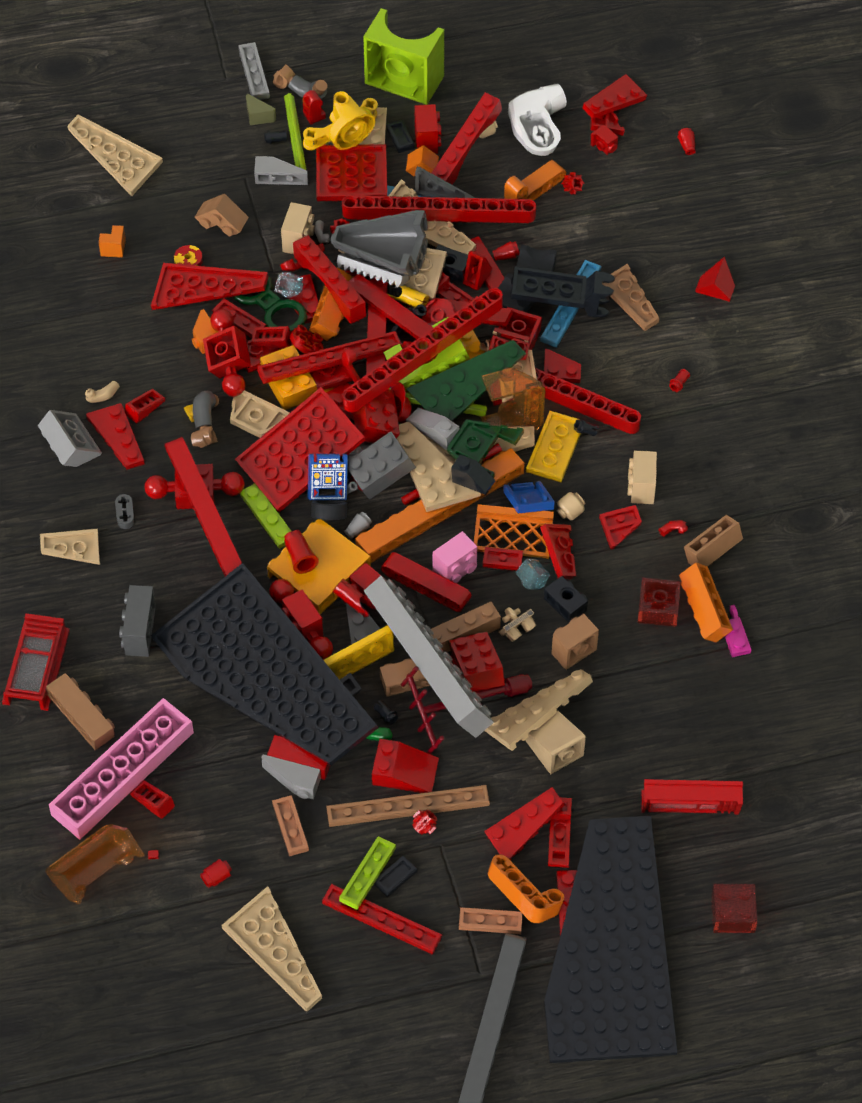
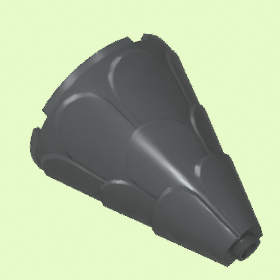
[331,210,428,276]

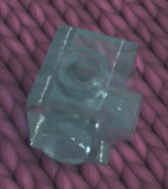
[275,272,303,298]
[515,559,550,589]

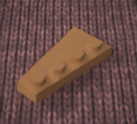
[602,264,659,331]

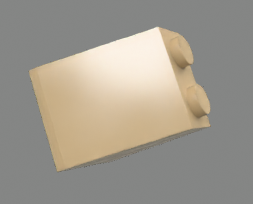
[525,711,586,775]

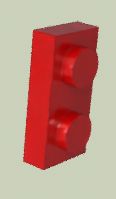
[483,547,523,571]

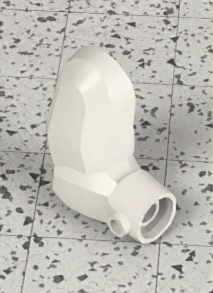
[508,84,566,156]

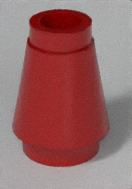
[677,128,696,155]
[492,241,519,261]

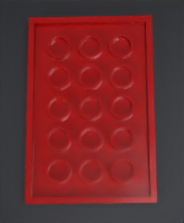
[235,387,366,512]

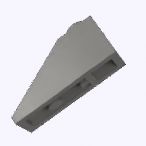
[254,156,308,185]
[406,408,459,450]
[261,754,321,799]

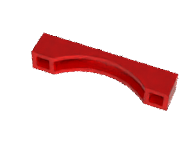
[432,92,502,185]
[293,235,366,324]

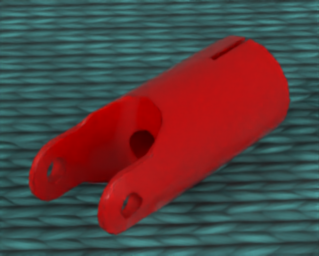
[332,578,375,617]

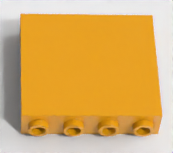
[267,519,371,614]

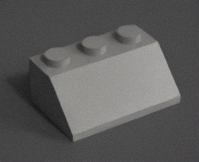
[38,410,102,467]

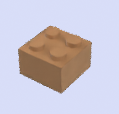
[552,614,599,670]

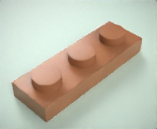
[272,795,309,856]
[459,907,522,934]

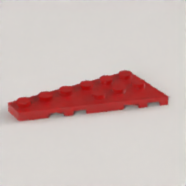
[151,263,269,310]

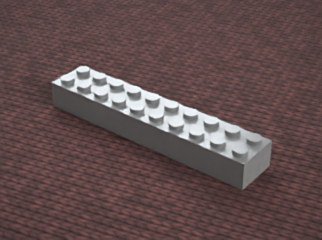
[364,576,494,738]

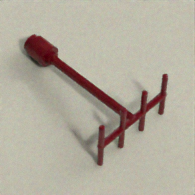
[401,666,532,754]

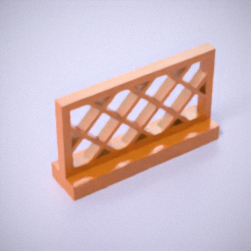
[474,504,554,559]

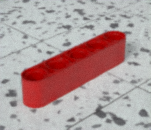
[381,552,472,612]

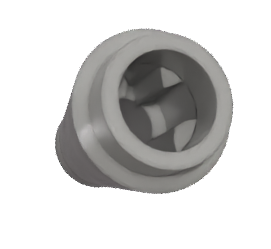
[344,512,372,539]

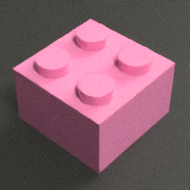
[433,531,477,583]

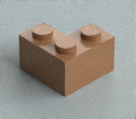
[194,194,249,237]

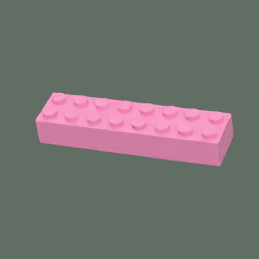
[49,698,194,840]

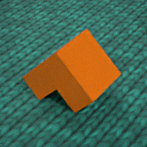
[406,145,439,176]
[99,225,126,257]

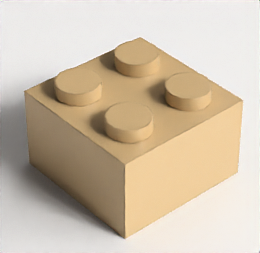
[281,202,315,254]
[627,451,657,504]

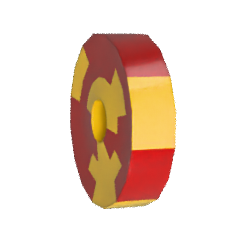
[174,245,203,266]

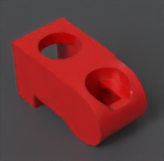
[303,90,326,124]

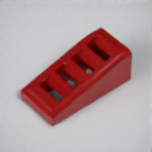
[251,326,291,348]
[125,389,165,423]
[130,780,175,819]

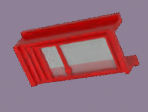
[2,614,70,711]
[641,779,743,815]

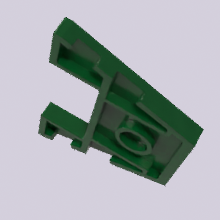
[447,419,524,478]

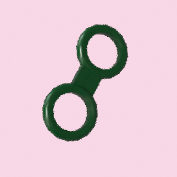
[233,269,307,332]

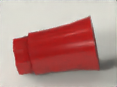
[284,530,319,574]

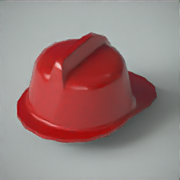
[391,382,412,423]

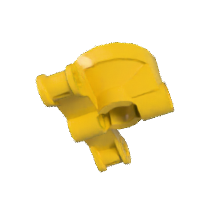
[303,91,378,150]

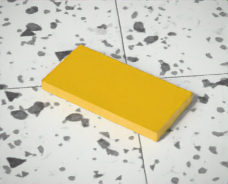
[526,411,581,482]
[324,625,394,680]

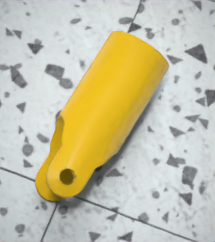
[388,285,429,307]

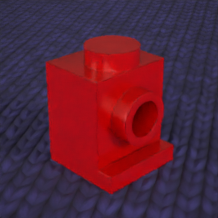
[590,125,618,155]

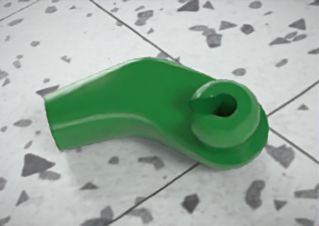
[367,727,393,741]

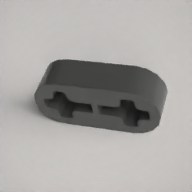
[115,494,134,529]

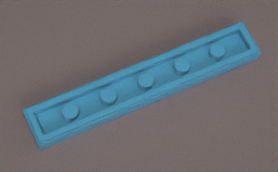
[540,260,602,348]

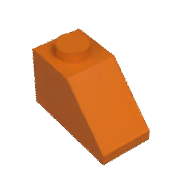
[192,309,218,354]

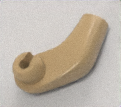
[85,381,120,403]

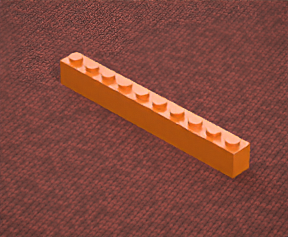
[355,448,524,563]

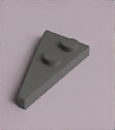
[415,166,475,198]
[346,603,380,645]

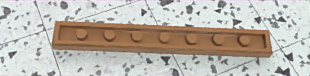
[326,785,490,827]

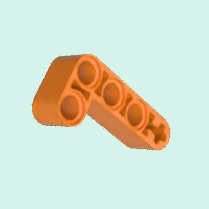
[504,160,567,201]
[488,855,565,923]

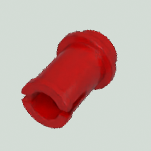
[669,369,690,392]

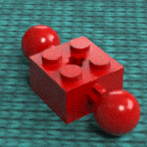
[203,309,251,397]
[144,464,245,509]
[269,579,333,660]

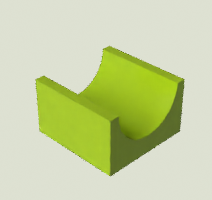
[363,8,444,105]

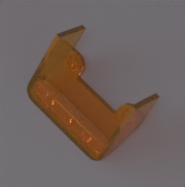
[481,367,545,430]
[45,824,145,904]

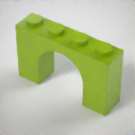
[383,317,471,391]

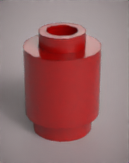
[200,859,232,888]

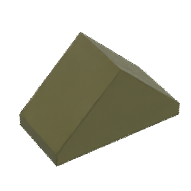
[246,94,276,125]

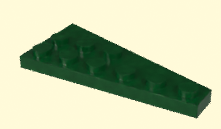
[407,340,526,422]

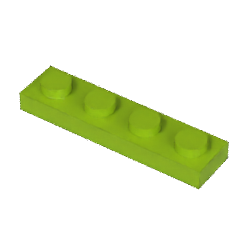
[240,484,291,549]
[339,836,396,910]

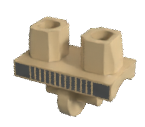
[499,607,536,642]

